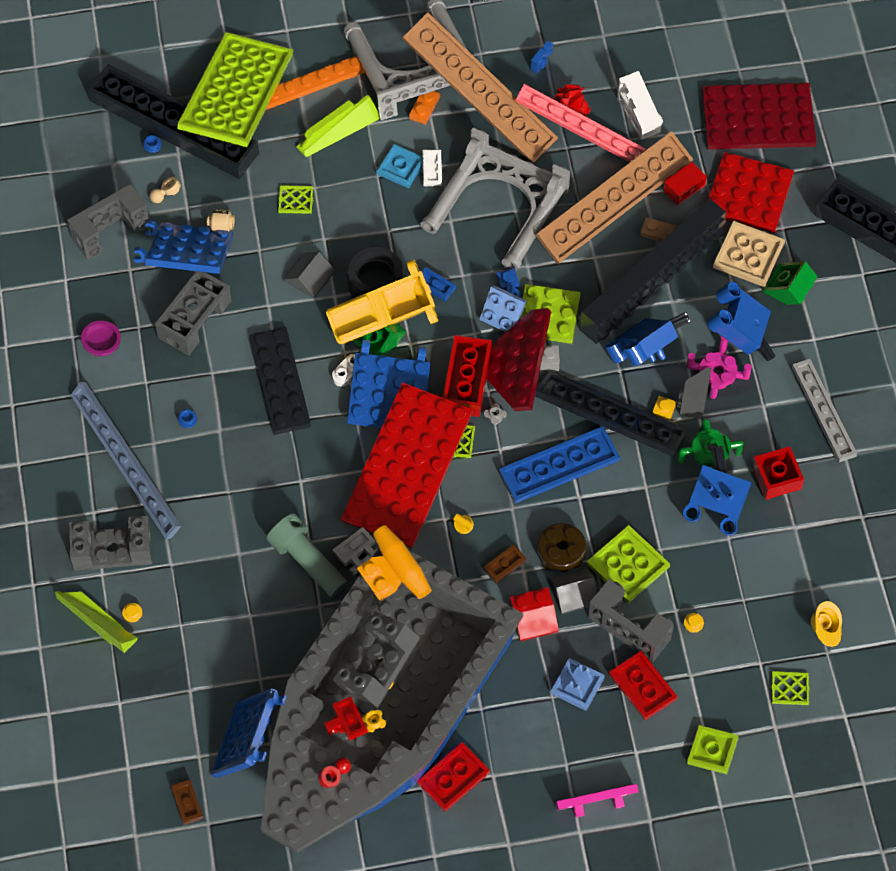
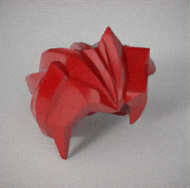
[554,84,591,117]

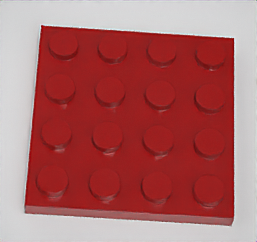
[708,152,794,233]

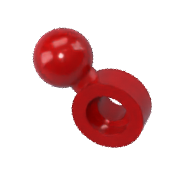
[318,758,351,788]

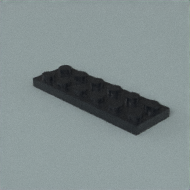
[250,327,311,435]

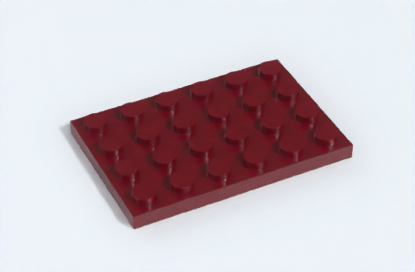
[702,83,817,150]

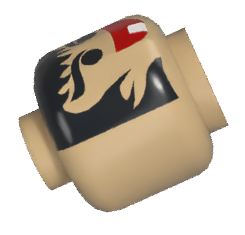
[207,209,235,232]

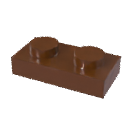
[483,544,526,584]
[171,780,203,825]

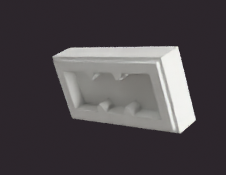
[422,150,442,186]

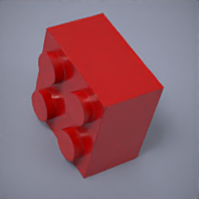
[752,446,804,500]

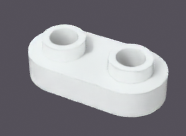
[332,354,355,387]

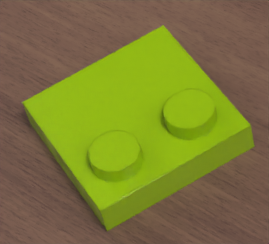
[687,725,739,774]

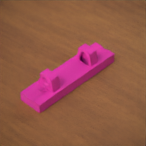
[555,784,639,817]

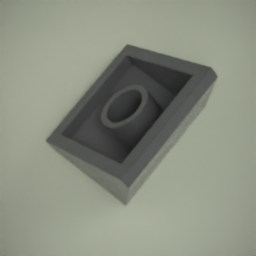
[284,252,335,298]
[550,568,597,614]

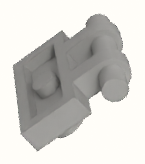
[332,527,379,576]

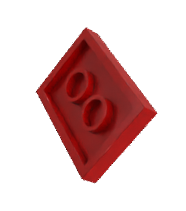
[609,651,678,721]
[417,742,490,812]

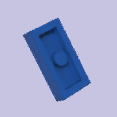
[422,267,456,302]

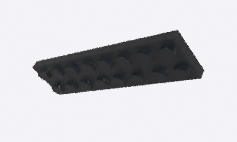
[535,370,688,457]

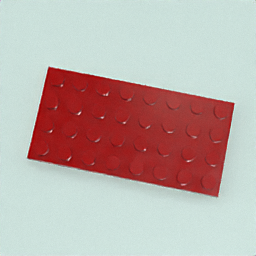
[341,382,473,549]

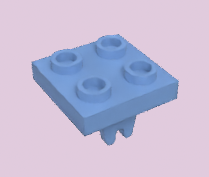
[479,285,527,332]
[551,658,605,711]

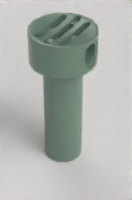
[266,513,348,598]

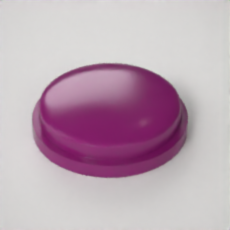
[81,321,121,356]

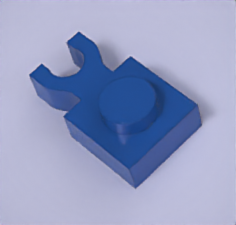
[531,41,553,74]
[496,269,521,298]

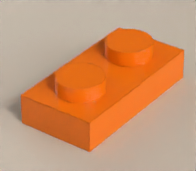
[409,91,440,125]

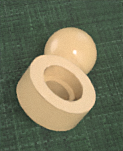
[149,177,181,203]

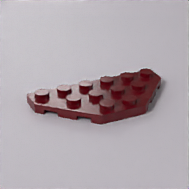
[487,308,551,411]

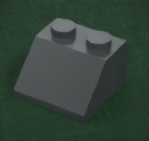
[677,368,711,419]

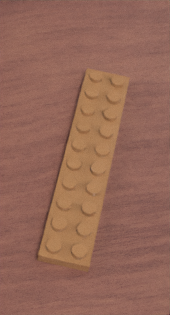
[402,12,558,164]
[535,131,693,264]

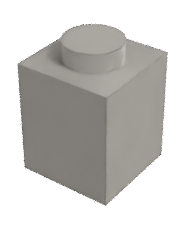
[540,345,560,374]

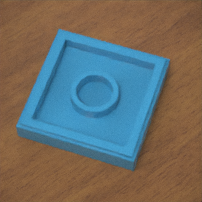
[377,144,423,188]

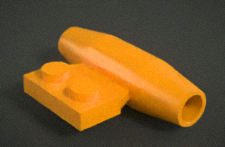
[357,526,431,602]

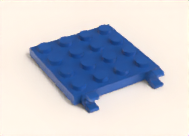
[134,220,233,274]
[347,340,430,428]
[210,688,287,778]

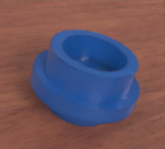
[143,135,162,153]
[178,409,197,428]

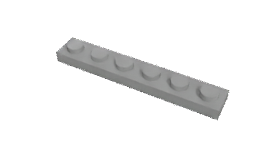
[792,359,857,463]

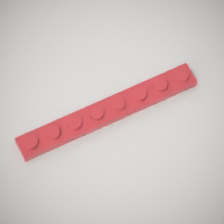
[515,84,647,162]

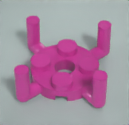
[686,336,752,399]

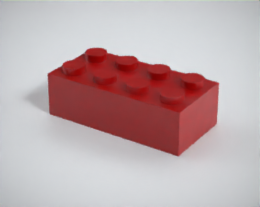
[443,335,492,417]

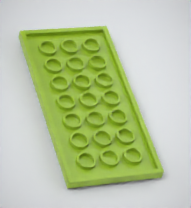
[178,32,293,147]

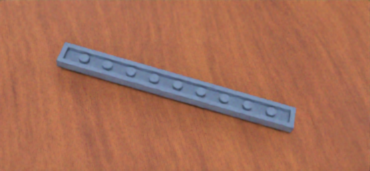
[71,382,181,539]

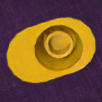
[811,601,842,647]

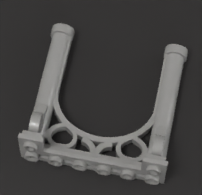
[344,0,467,120]
[421,128,570,271]

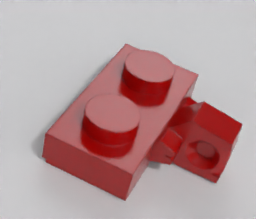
[324,697,368,741]

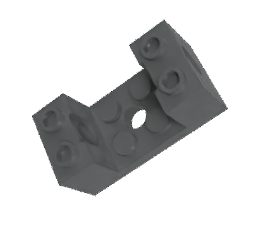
[67,184,149,260]
[155,271,231,356]
[69,516,153,571]
[588,579,674,663]
[333,611,419,708]

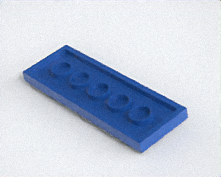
[499,426,620,504]

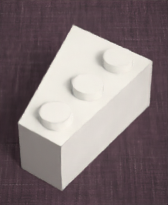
[617,71,663,140]

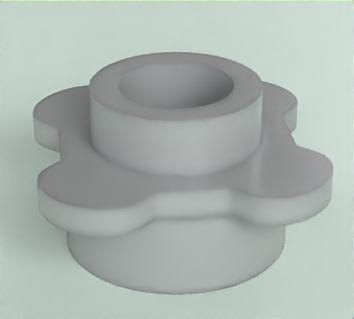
[484,404,507,425]

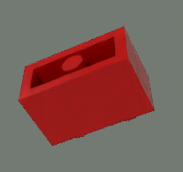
[664,162,707,205]

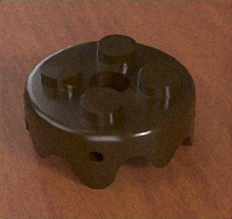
[537,523,586,573]

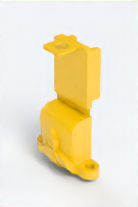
[326,259,439,344]

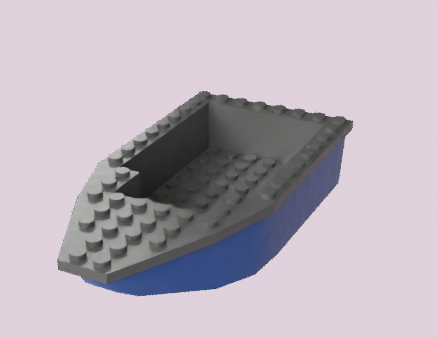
[261,548,524,853]

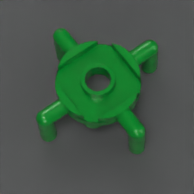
[678,419,744,469]

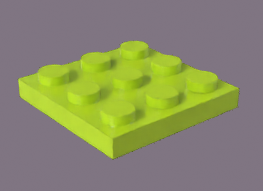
[520,284,581,344]
[587,525,670,604]

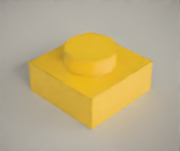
[652,396,677,421]

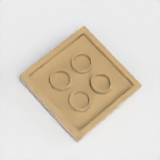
[713,221,785,287]

